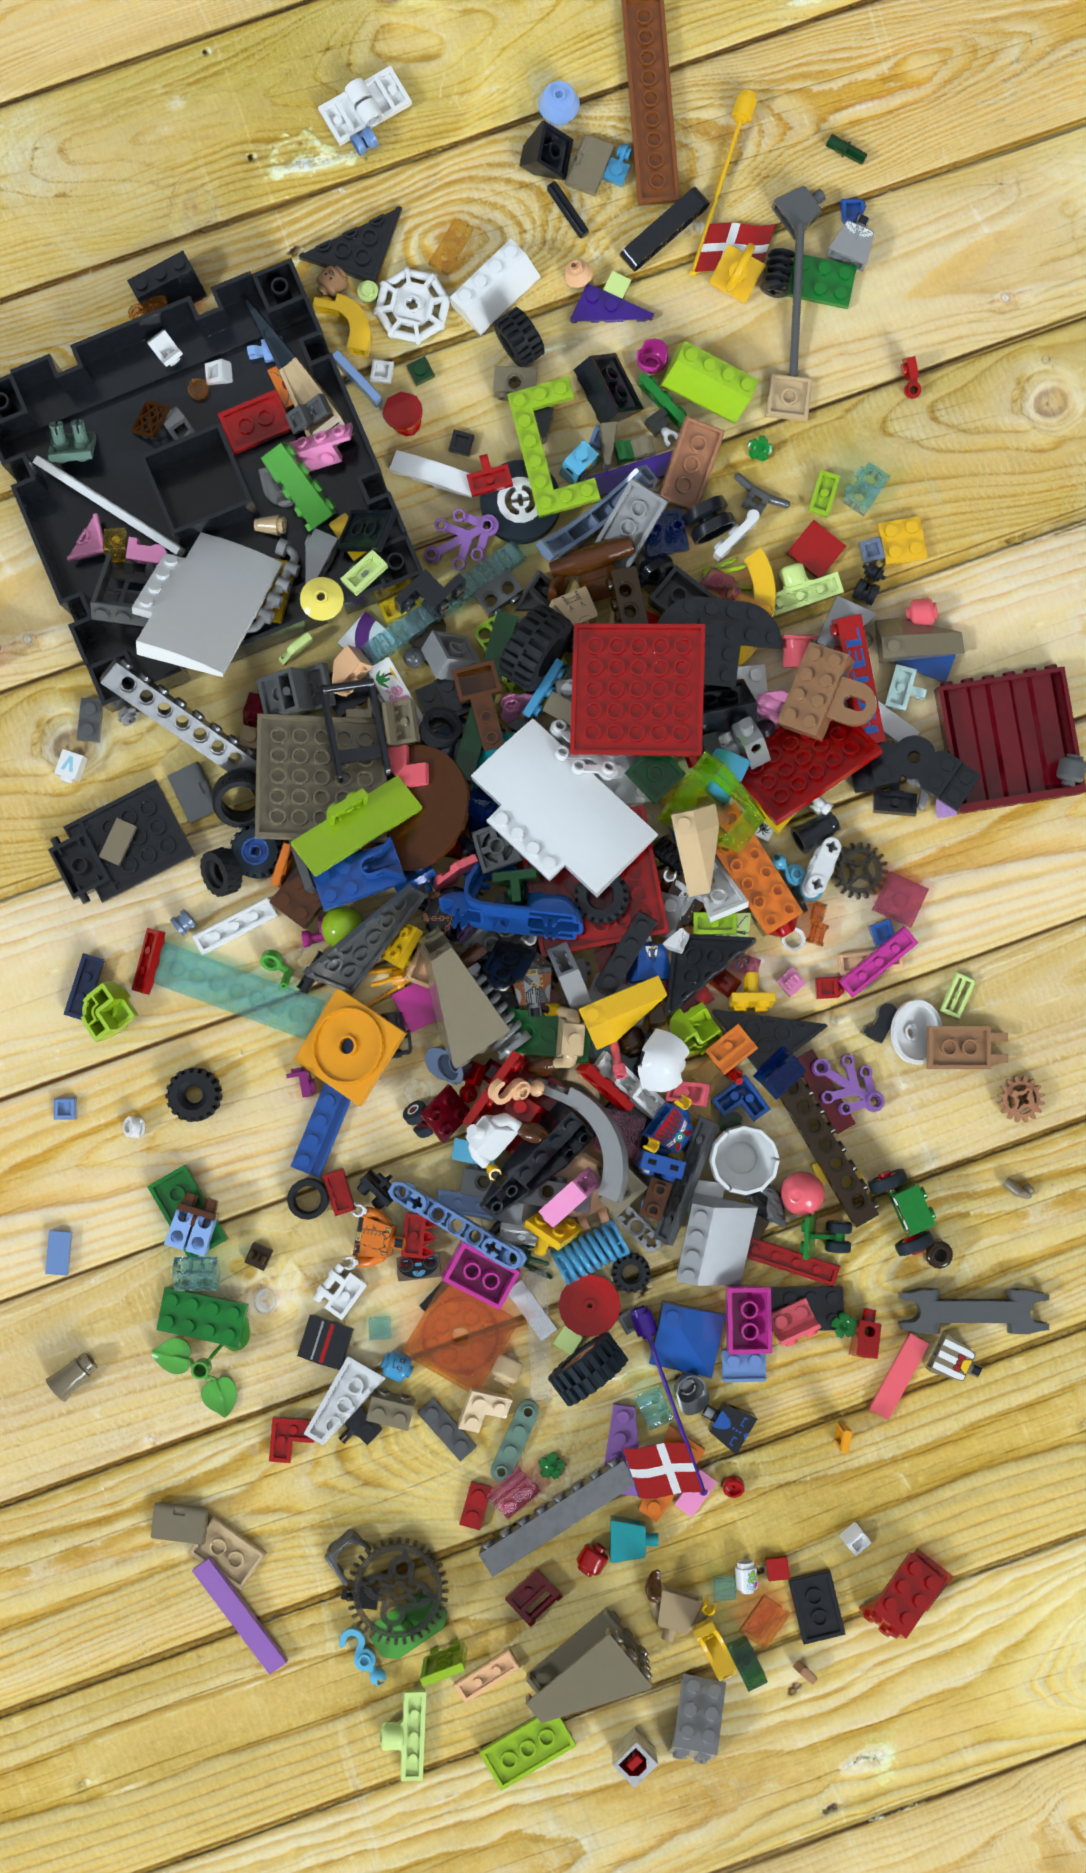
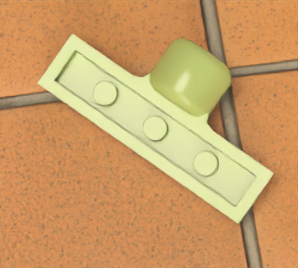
[774,563,844,616]
[380,1689,426,1781]

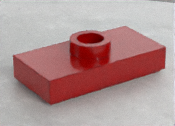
[322,1168,356,1216]

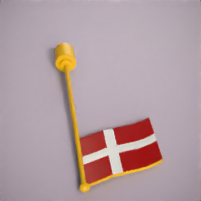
[689,89,775,276]

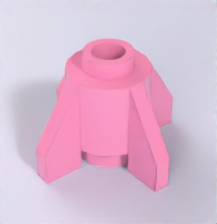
[756,689,789,730]

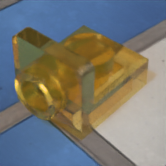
[103,527,127,563]

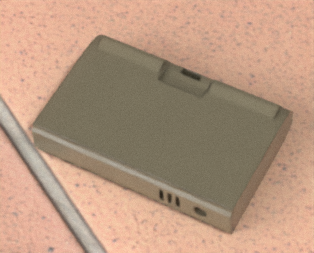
[564,134,615,197]
[151,1502,209,1545]

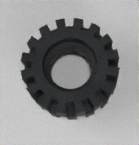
[653,837,683,876]
[611,1252,651,1293]

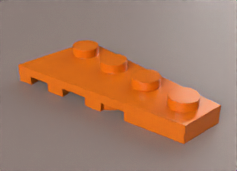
[638,1424,705,1523]

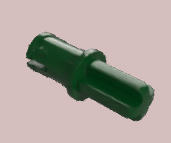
[826,133,867,165]

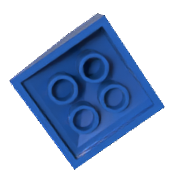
[649,1300,726,1378]

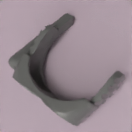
[324,1529,372,1586]

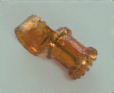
[805,901,829,946]

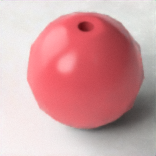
[780,1171,825,1216]

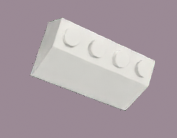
[450,239,540,336]

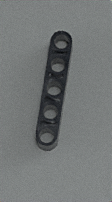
[620,187,710,272]

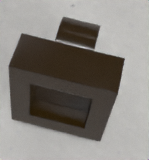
[244,1242,273,1271]

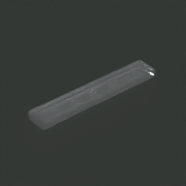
[525,1269,553,1400]

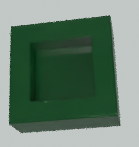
[406,356,435,386]

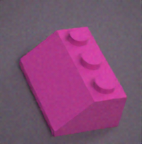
[725,1285,772,1354]

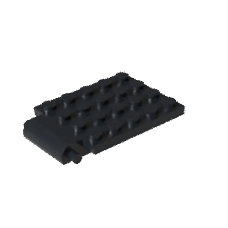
[48,779,196,905]

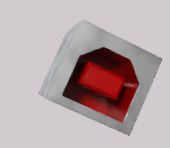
[611,1727,658,1788]

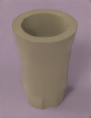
[46,1352,98,1402]

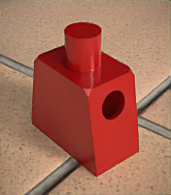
[504,1097,549,1123]
[848,1308,882,1359]

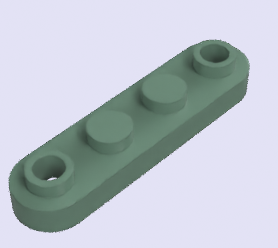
[491,1399,539,1482]

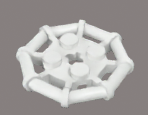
[373,266,451,345]

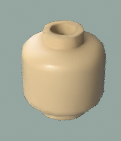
[491,1352,523,1386]

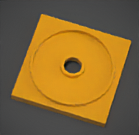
[293,989,407,1106]

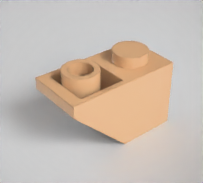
[332,645,373,697]

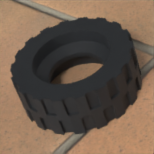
[200,847,243,897]

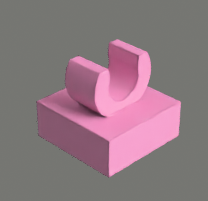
[776,967,807,997]

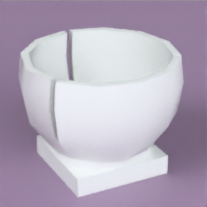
[709,1124,780,1195]

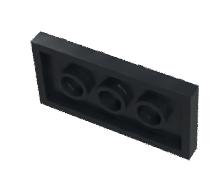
[771,1286,844,1331]

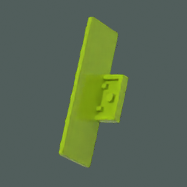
[291,776,422,877]

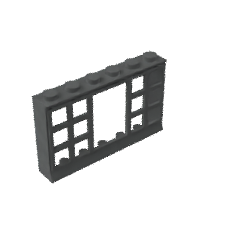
[90,553,155,627]

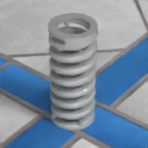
[468,962,531,1060]

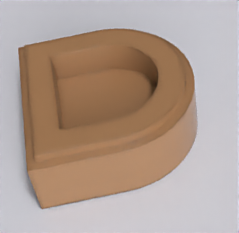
[793,1660,817,1685]

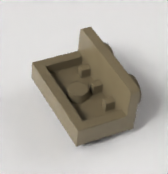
[382,698,420,746]
[366,1388,416,1431]

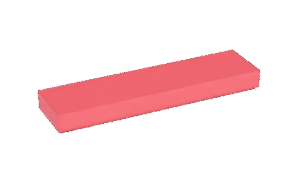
[869,1332,929,1420]

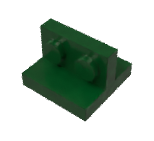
[625,756,686,804]
[492,868,543,905]

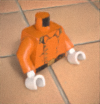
[343,1202,406,1270]

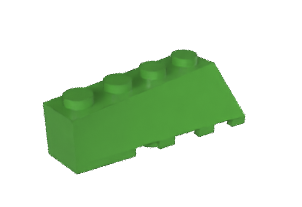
[261,442,337,532]

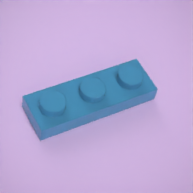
[522,658,568,719]

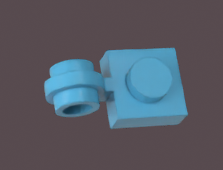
[603,143,632,187]

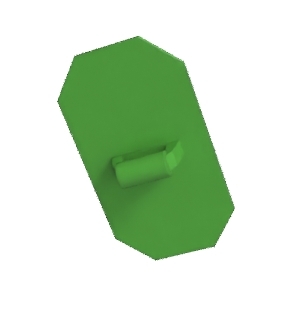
[370,1592,448,1659]

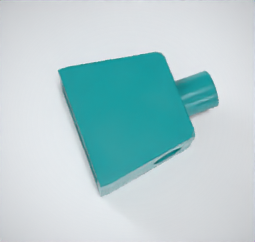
[610,1515,658,1563]

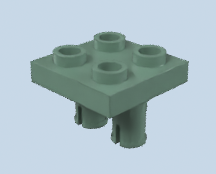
[48,419,97,463]

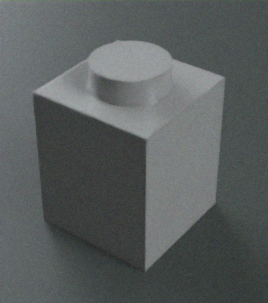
[163,406,195,440]

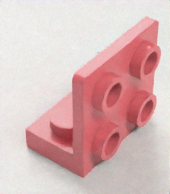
[772,1297,822,1347]

